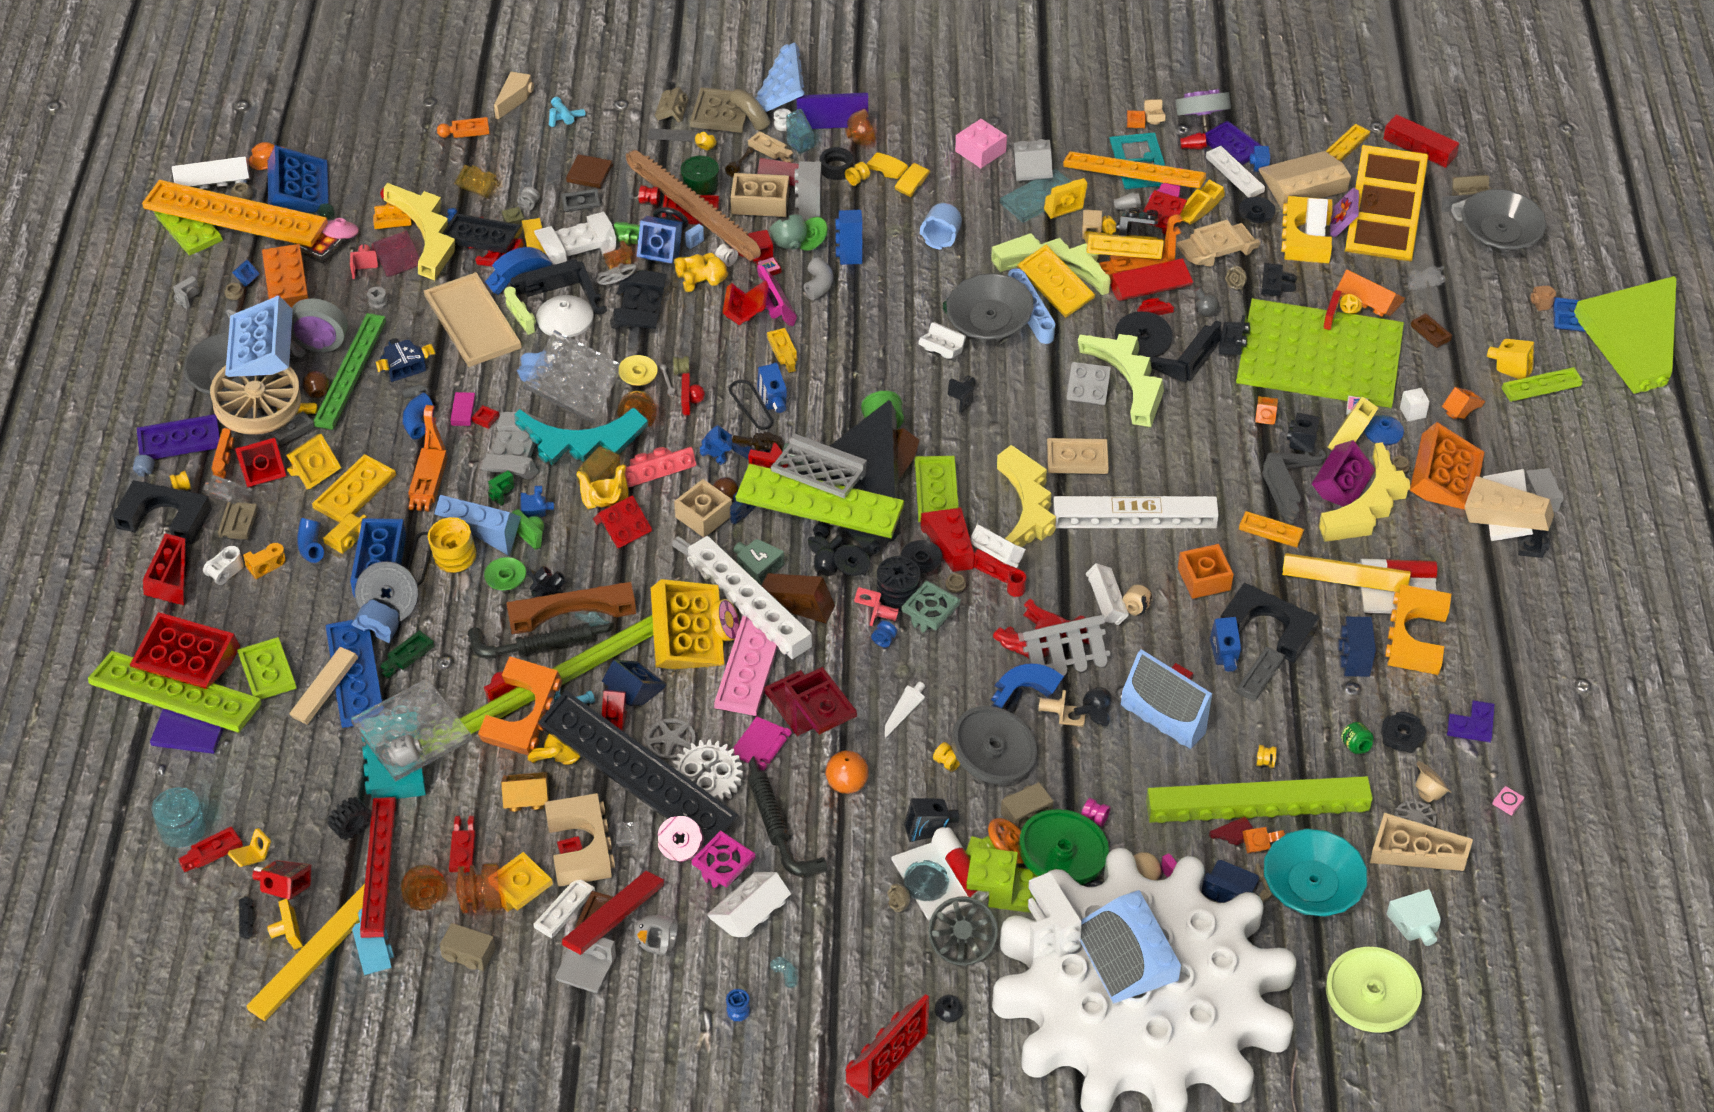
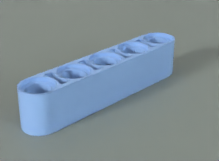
[1008,268,1055,344]

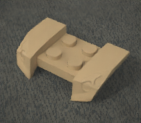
[1176,220,1260,266]

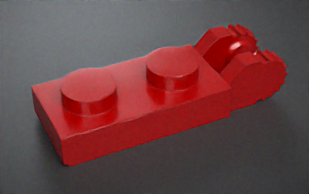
[449,816,476,872]

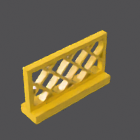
[1083,231,1164,259]

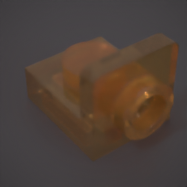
[603,240,633,269]

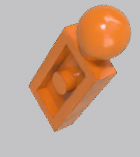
[437,117,489,138]

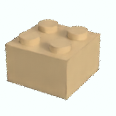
[674,479,732,538]

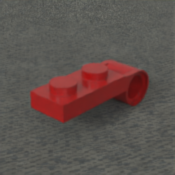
[973,549,1026,597]

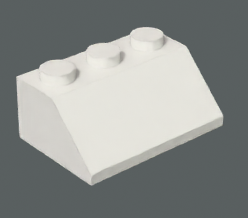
[707,872,791,937]

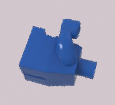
[699,425,732,465]
[520,486,554,518]

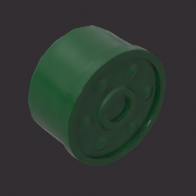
[681,155,719,195]

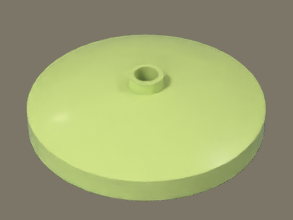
[1326,947,1422,1033]

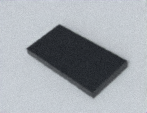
[442,213,523,254]

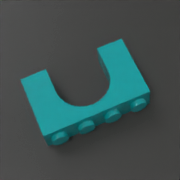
[361,713,426,802]

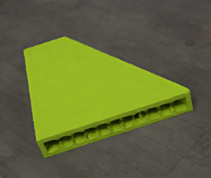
[1574,276,1676,394]

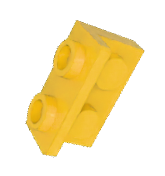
[323,513,368,554]

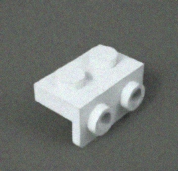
[918,322,966,359]

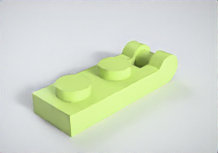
[504,287,536,335]

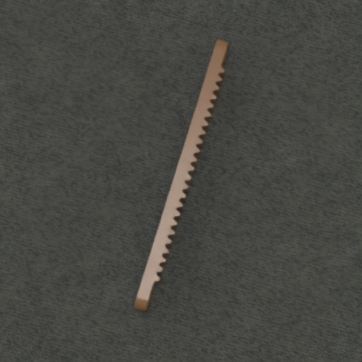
[626,150,761,261]

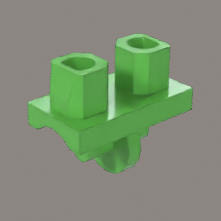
[614,222,640,245]

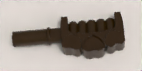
[732,432,784,452]

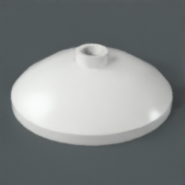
[536,295,594,338]

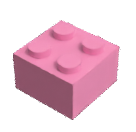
[955,119,1007,168]

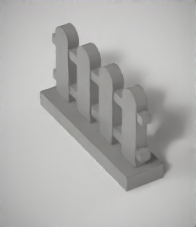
[1018,615,1110,676]

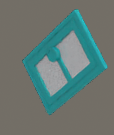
[1109,132,1165,189]

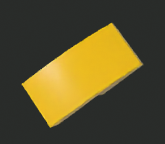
[866,152,908,179]
[895,163,930,197]

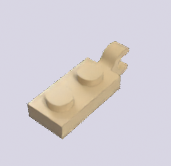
[748,131,794,163]

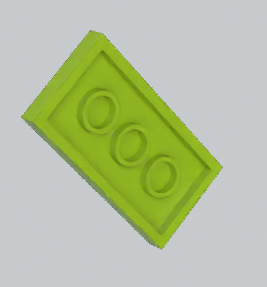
[154,211,223,256]
[915,456,958,522]

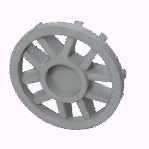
[1394,799,1437,828]

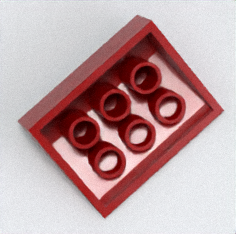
[130,612,240,689]
[845,994,929,1098]

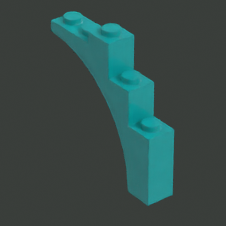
[514,407,648,466]

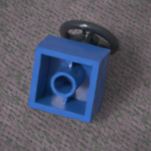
[637,207,689,263]

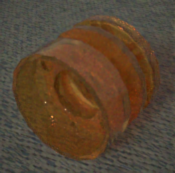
[456,862,502,914]

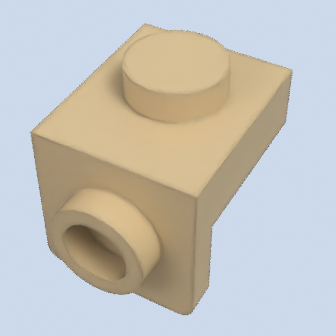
[1144,99,1165,124]

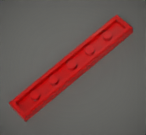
[562,871,664,955]

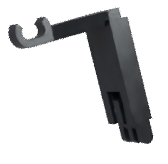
[510,259,607,314]
[1137,321,1222,382]

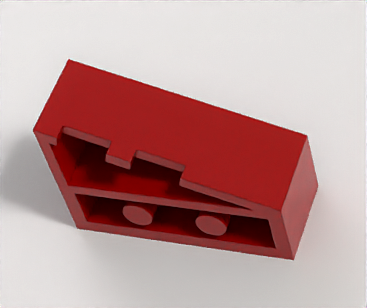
[921,507,974,572]

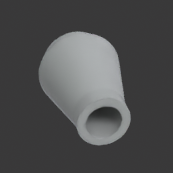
[1113,192,1141,210]

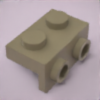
[654,87,689,123]
[1452,175,1492,196]

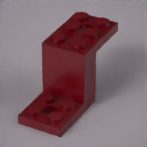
[764,667,857,736]

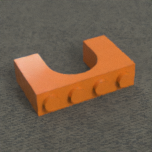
[478,656,562,755]

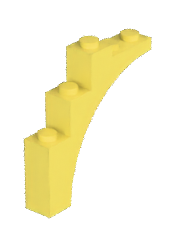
[384,183,455,281]
[1319,442,1410,542]
[997,445,1056,547]

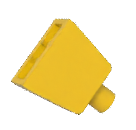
[1487,339,1534,379]

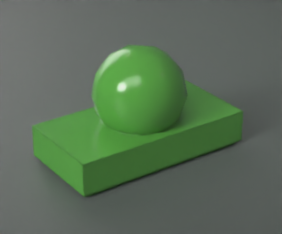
[512,509,545,550]

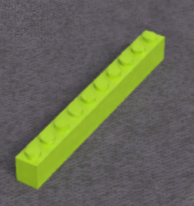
[1146,776,1372,823]

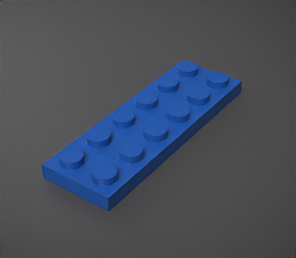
[325,620,385,728]

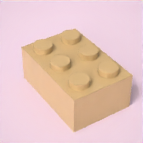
[730,173,789,217]

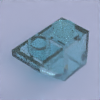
[786,108,814,154]

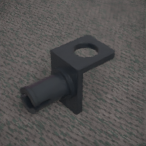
[947,376,976,413]

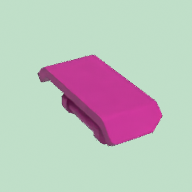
[757,265,797,326]

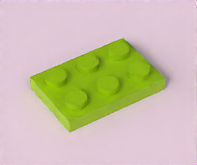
[237,637,296,699]

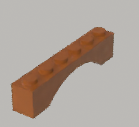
[506,582,636,635]

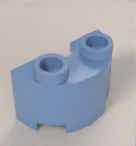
[351,600,399,643]

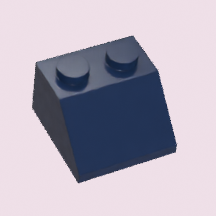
[602,660,667,706]

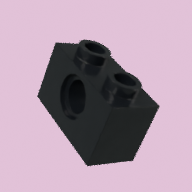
[1287,412,1320,453]

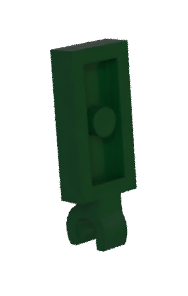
[381,630,435,678]

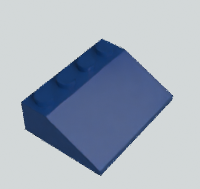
[268,145,329,213]

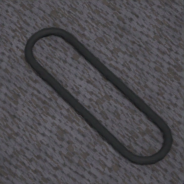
[407,532,432,585]

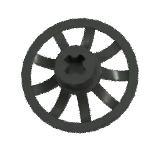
[928,896,998,966]

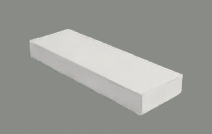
[534,880,595,939]

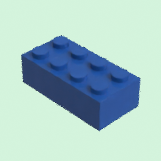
[350,518,406,597]

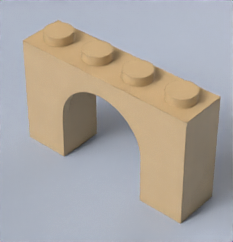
[544,793,615,887]

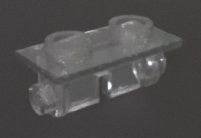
[1403,266,1445,291]

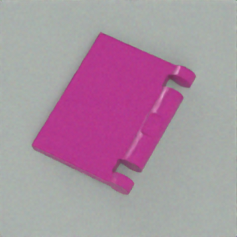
[732,717,792,771]

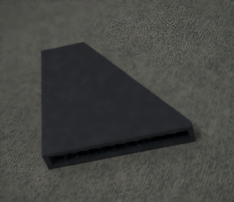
[798,400,901,558]

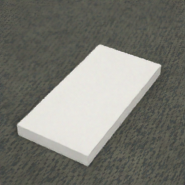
[1483,469,1533,541]

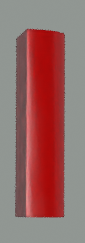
[1110,258,1193,301]

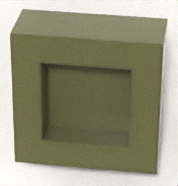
[501,207,524,225]

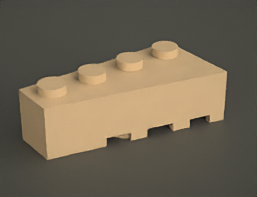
[1464,476,1554,531]
[1370,813,1473,871]

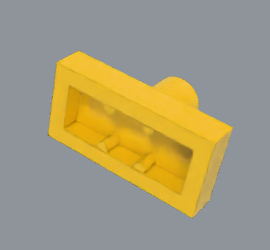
[267,899,303,950]

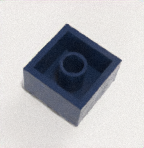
[1337,616,1376,677]

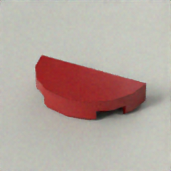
[1137,298,1174,315]

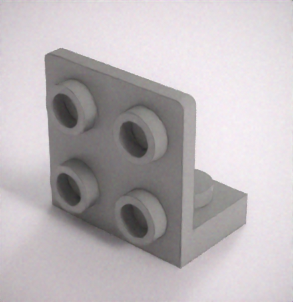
[1067,362,1111,405]
[555,928,616,993]

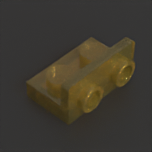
[455,164,500,198]

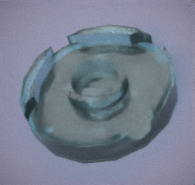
[904,860,949,901]

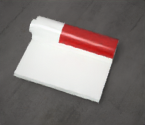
[1356,558,1437,614]
[891,827,989,921]

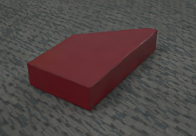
[1209,817,1254,845]

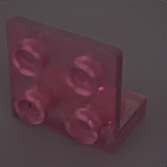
[370,230,420,277]

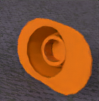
[249,142,284,170]

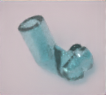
[770,957,797,988]

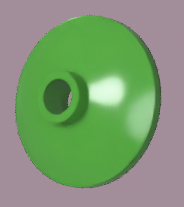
[799,217,828,251]
[484,557,526,591]

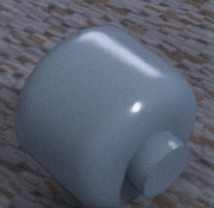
[133,455,155,477]

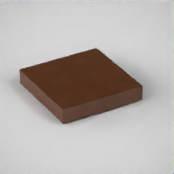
[566,154,613,189]

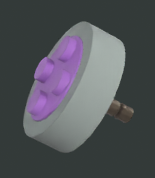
[1176,89,1231,133]
[291,298,348,352]

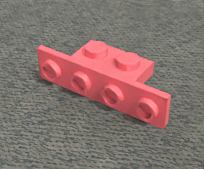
[625,447,696,488]

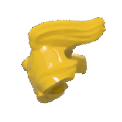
[576,464,628,509]
[527,734,580,765]

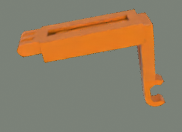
[1099,215,1183,279]
[408,405,448,512]

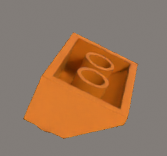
[1336,269,1405,317]

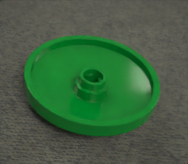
[1018,809,1109,885]

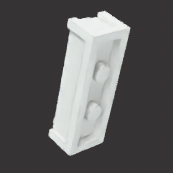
[970,524,1026,568]
[1086,563,1129,625]

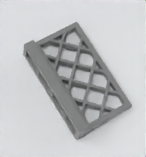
[771,433,867,498]

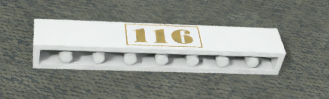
[1053,496,1218,528]

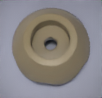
[230,183,254,200]
[1225,266,1247,290]
[887,883,910,912]

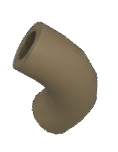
[730,89,770,130]

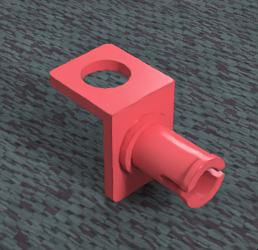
[350,244,378,279]
[854,587,899,626]

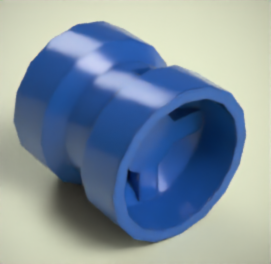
[726,989,750,1022]

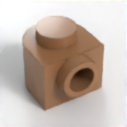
[1531,286,1556,311]

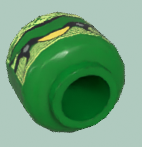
[1341,722,1374,754]

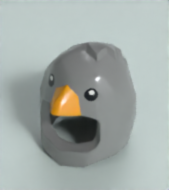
[634,915,678,956]

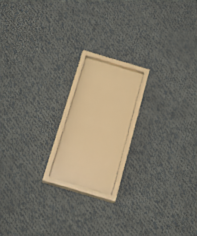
[424,273,522,367]

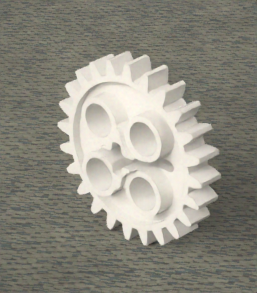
[673,739,743,803]

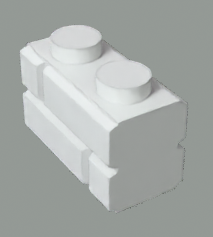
[1305,198,1328,236]

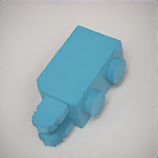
[352,909,394,975]

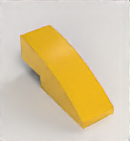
[1180,179,1225,225]

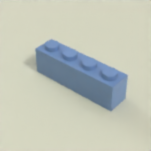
[434,495,521,556]

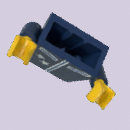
[376,338,436,382]

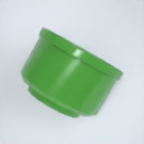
[861,391,904,429]

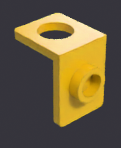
[228,828,271,867]

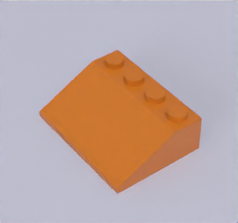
[1410,422,1484,510]

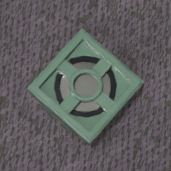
[902,580,961,633]

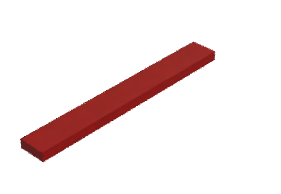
[360,797,396,938]

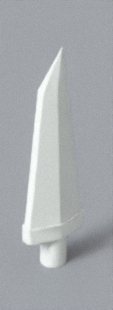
[885,682,925,739]

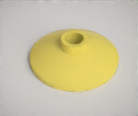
[619,355,657,386]

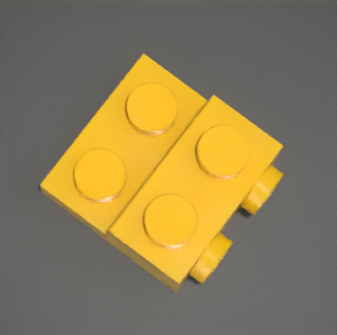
[1044,178,1087,219]

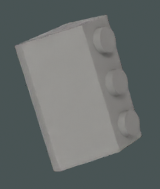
[795,161,822,221]

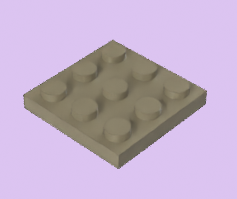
[690,87,753,133]

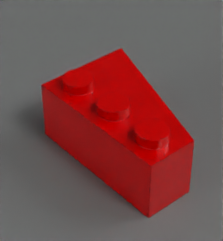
[143,533,186,605]

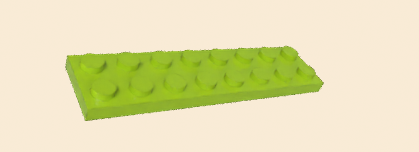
[736,464,904,538]
[88,651,262,733]

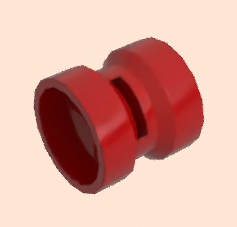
[638,185,660,205]

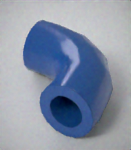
[402,392,433,439]
[297,518,324,563]

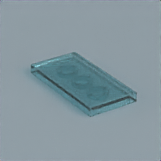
[1000,169,1072,222]

